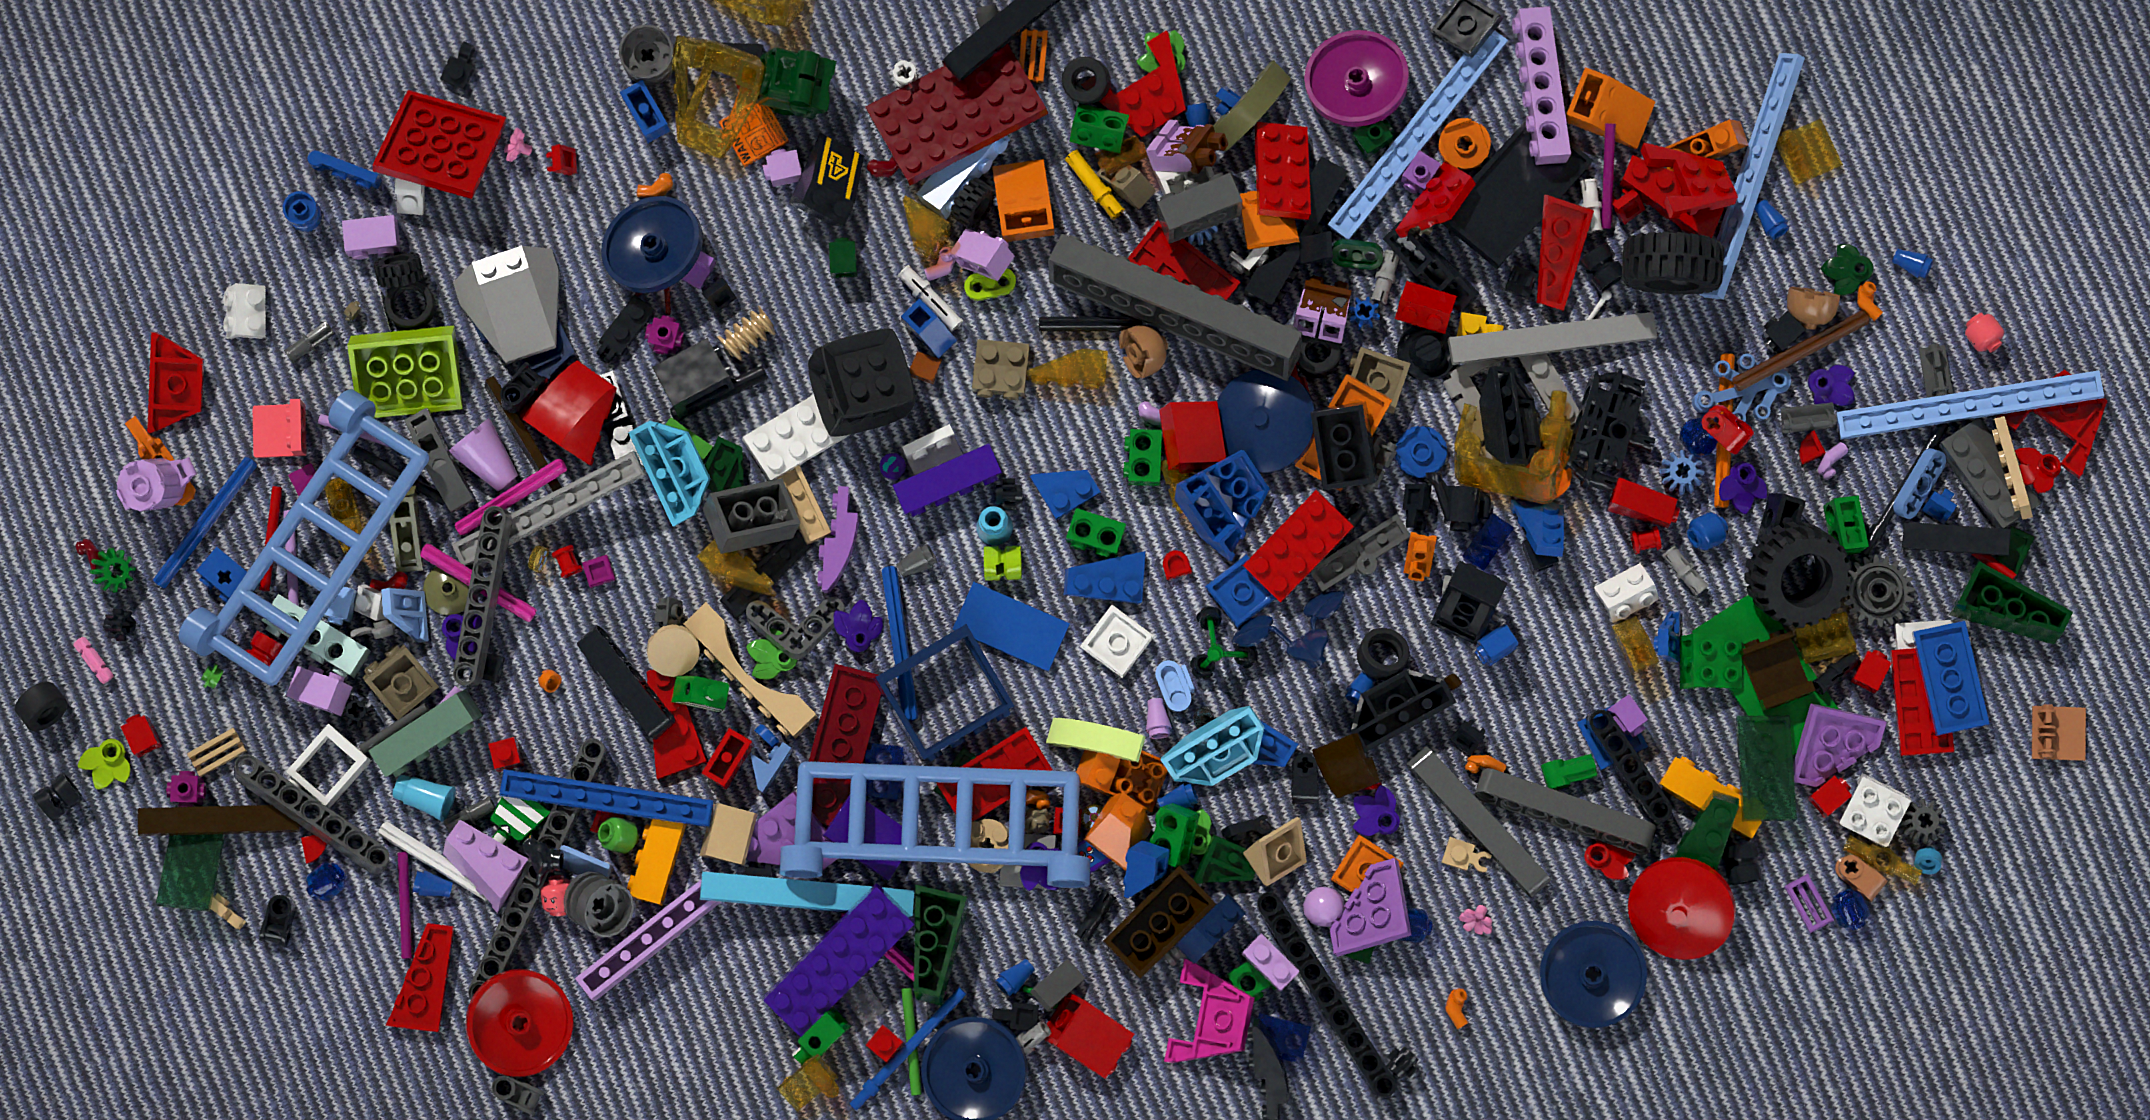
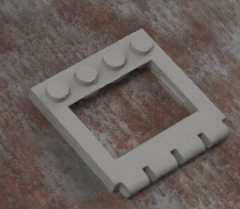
[1443,353,1579,465]

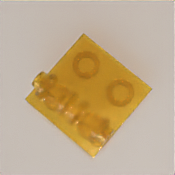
[1776,118,1843,186]
[776,1054,839,1112]

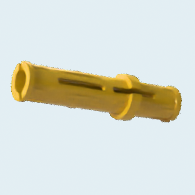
[1064,150,1125,220]

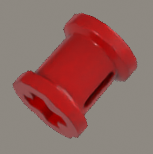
[1630,526,1662,554]
[551,545,583,579]

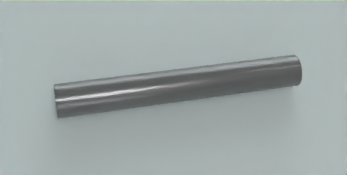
[359,703,430,754]

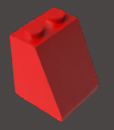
[1044,993,1135,1079]

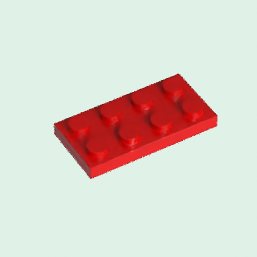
[1254,122,1311,220]
[1128,220,1241,301]
[1243,490,1355,602]
[1890,648,1955,756]
[936,727,1053,822]

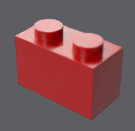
[1395,281,1457,334]
[702,728,754,790]

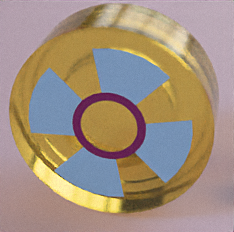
[528,545,549,573]
[1081,804,1103,831]

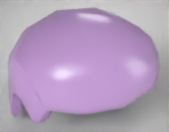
[1303,887,1346,927]

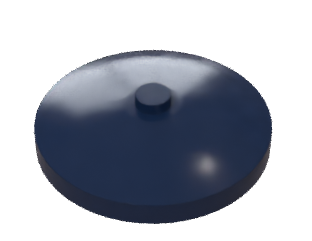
[601,196,703,293]
[1217,369,1316,474]
[1539,920,1647,1028]
[921,1016,1028,1120]

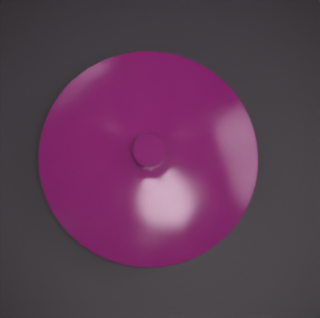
[1304,30,1409,127]

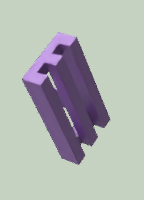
[1784,874,1834,933]

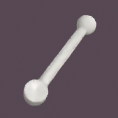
[1587,290,1612,320]

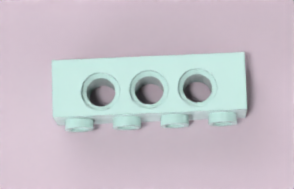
[261,594,371,678]

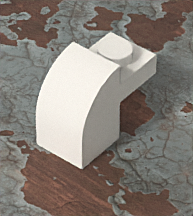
[395,178,425,215]

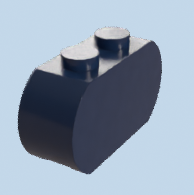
[1175,894,1247,964]

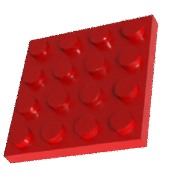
[373,90,506,199]

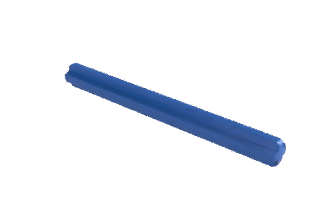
[153,457,257,588]
[881,566,918,721]

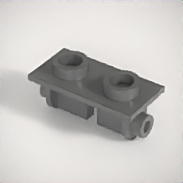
[1919,343,1953,398]
[1781,402,1837,434]
[1358,436,1398,494]
[654,597,683,634]

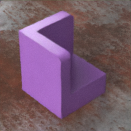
[682,251,716,289]

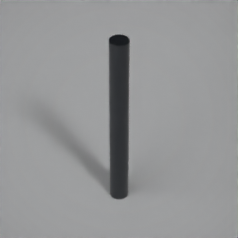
[353,446,445,506]

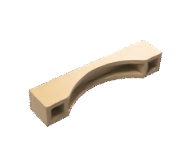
[683,602,818,739]

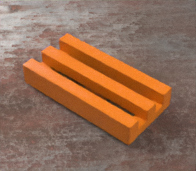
[1019,29,1048,83]

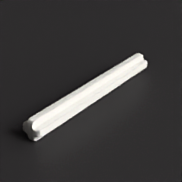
[378,822,488,901]

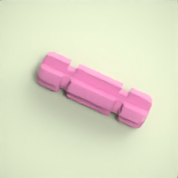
[73,637,114,684]

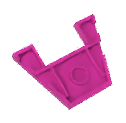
[1164,959,1255,1063]

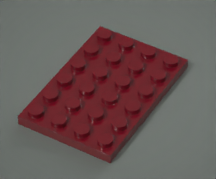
[865,44,1048,186]

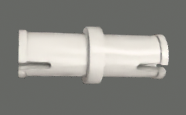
[1580,179,1603,233]

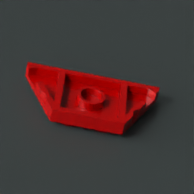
[1395,162,1476,238]
[147,332,204,433]

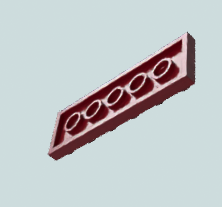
[808,664,882,826]

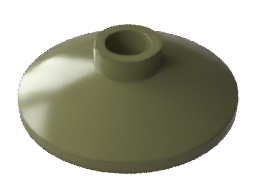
[423,567,469,616]

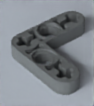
[746,597,845,660]

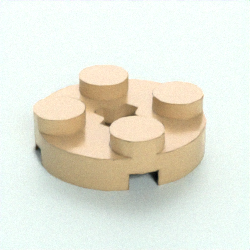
[968,819,1009,873]

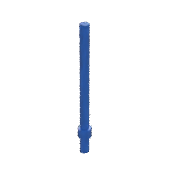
[849,987,967,1110]

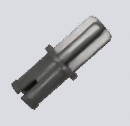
[284,322,334,364]
[444,796,496,833]

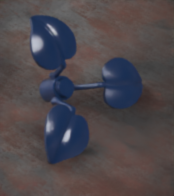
[1232,590,1345,669]

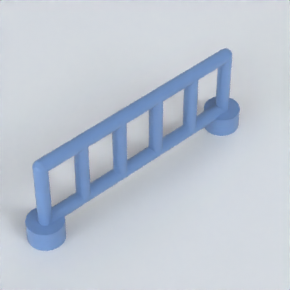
[179,389,429,686]
[779,761,1091,888]

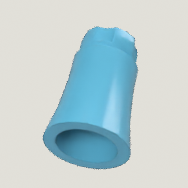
[976,506,1013,545]
[392,775,456,822]

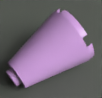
[448,418,518,491]

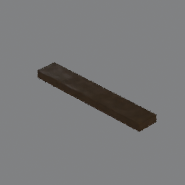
[484,376,572,519]
[138,805,300,836]

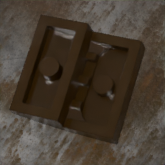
[1312,733,1380,799]

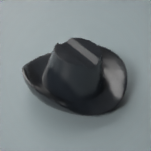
[1397,325,1454,380]

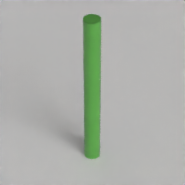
[901,988,922,1096]

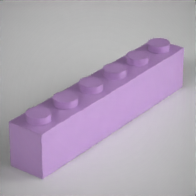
[575,880,721,1001]

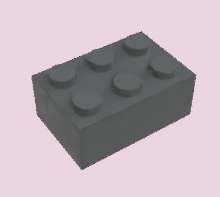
[1157,173,1242,244]
[703,478,800,554]

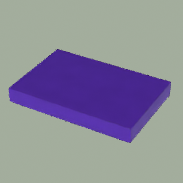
[822,795,902,881]

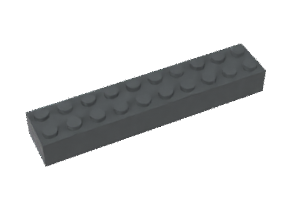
[1048,234,1302,381]

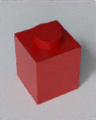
[1850,650,1892,694]
[120,714,162,758]
[488,737,524,772]
[1807,776,1852,818]
[866,1024,905,1063]

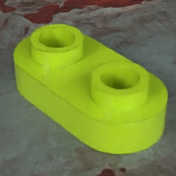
[964,268,1016,301]

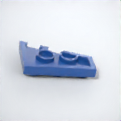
[1510,500,1564,557]
[1064,551,1146,604]

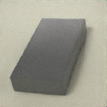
[1030,959,1086,1011]

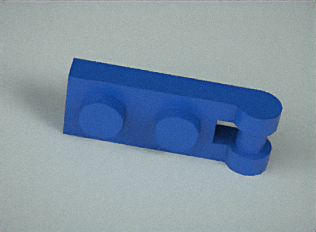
[307,150,382,190]

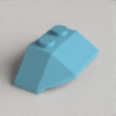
[628,421,711,527]
[1160,706,1264,786]

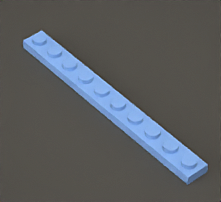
[1327,30,1508,239]
[1699,53,1805,299]
[1836,371,2104,440]

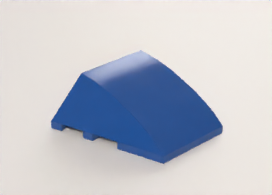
[1174,450,1270,561]

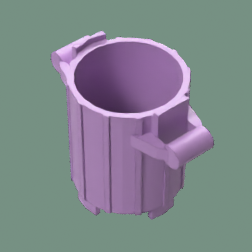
[116,457,197,511]

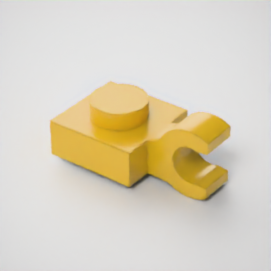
[1457,312,1504,336]

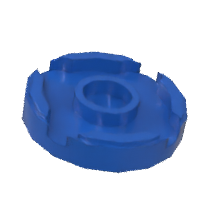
[1395,426,1447,479]

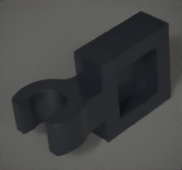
[440,41,476,91]
[1402,483,1432,531]
[1221,815,1272,842]
[992,1002,1039,1032]

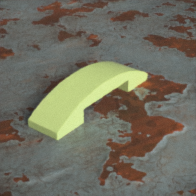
[1046,718,1145,762]

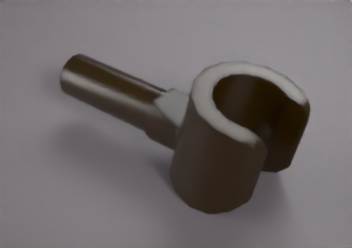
[1444,674,1462,692]

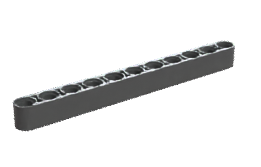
[468,738,607,1000]

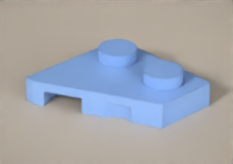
[381,588,429,643]

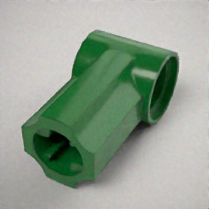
[1541,754,1597,790]

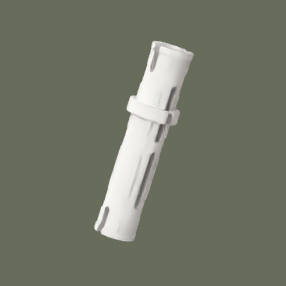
[897,265,963,332]

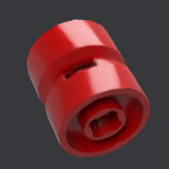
[245,631,283,667]

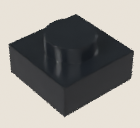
[471,653,505,683]

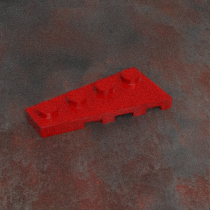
[1537,195,1594,311]
[646,669,707,780]

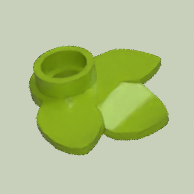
[78,739,131,790]

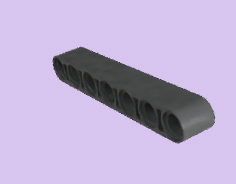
[453,506,512,687]
[1407,746,1551,898]
[234,754,389,874]
[1475,768,1657,855]

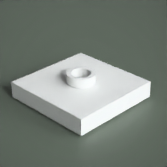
[1080,605,1154,679]

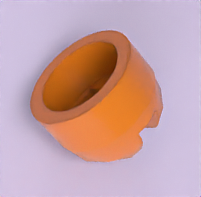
[538,669,562,693]

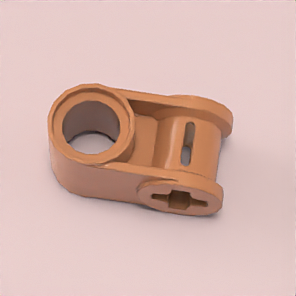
[1835,855,1888,902]

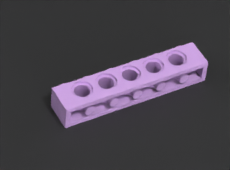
[1512,7,1571,165]

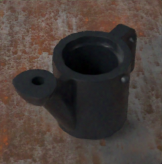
[1425,472,1491,532]

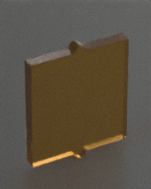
[1095,135,1148,175]

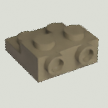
[972,339,1030,400]
[1349,347,1411,414]
[363,644,439,720]

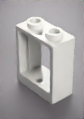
[286,724,371,809]

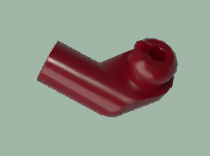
[867,156,899,177]
[75,539,100,569]

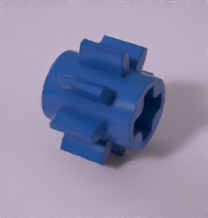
[1348,296,1380,330]

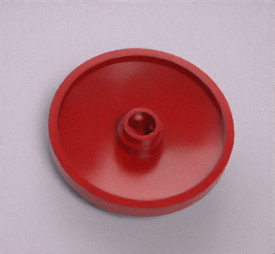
[1628,857,1736,960]
[465,969,573,1077]

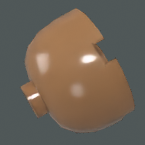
[1787,287,1840,329]
[1119,325,1168,379]

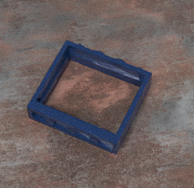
[873,624,1014,762]

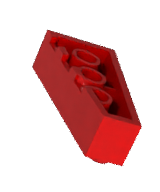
[1620,155,1724,238]

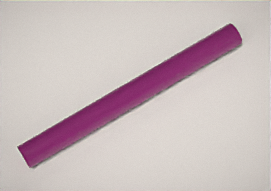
[1601,123,1616,229]
[397,852,412,959]

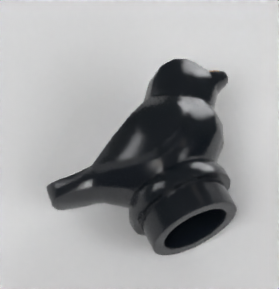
[523,835,564,886]

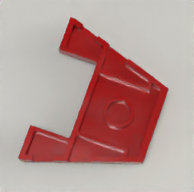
[1081,30,1187,138]
[1640,143,1738,219]
[1996,369,2107,479]

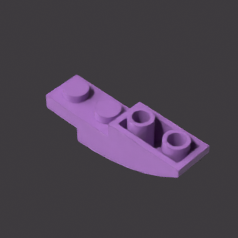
[817,486,859,594]

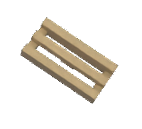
[187,728,247,777]

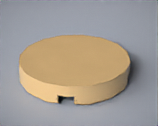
[646,625,700,677]

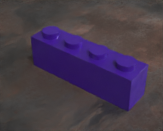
[892,443,1002,518]

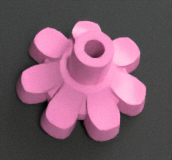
[504,128,532,162]
[1459,905,1492,935]

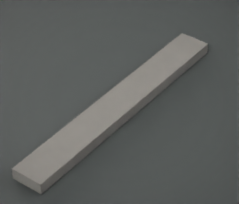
[1448,312,1658,365]
[452,451,646,567]

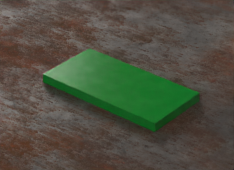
[1690,595,1839,765]

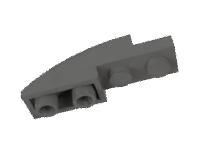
[404,408,475,513]

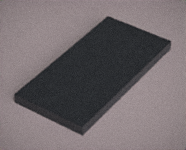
[1441,120,1594,269]

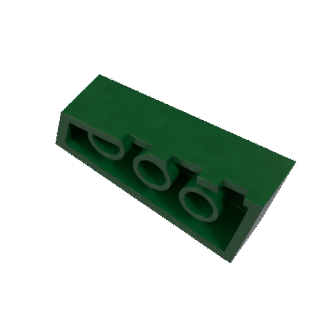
[1949,561,2073,644]
[1669,790,1739,871]
[914,885,969,1006]

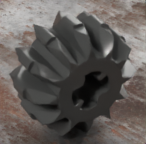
[1900,799,1947,845]

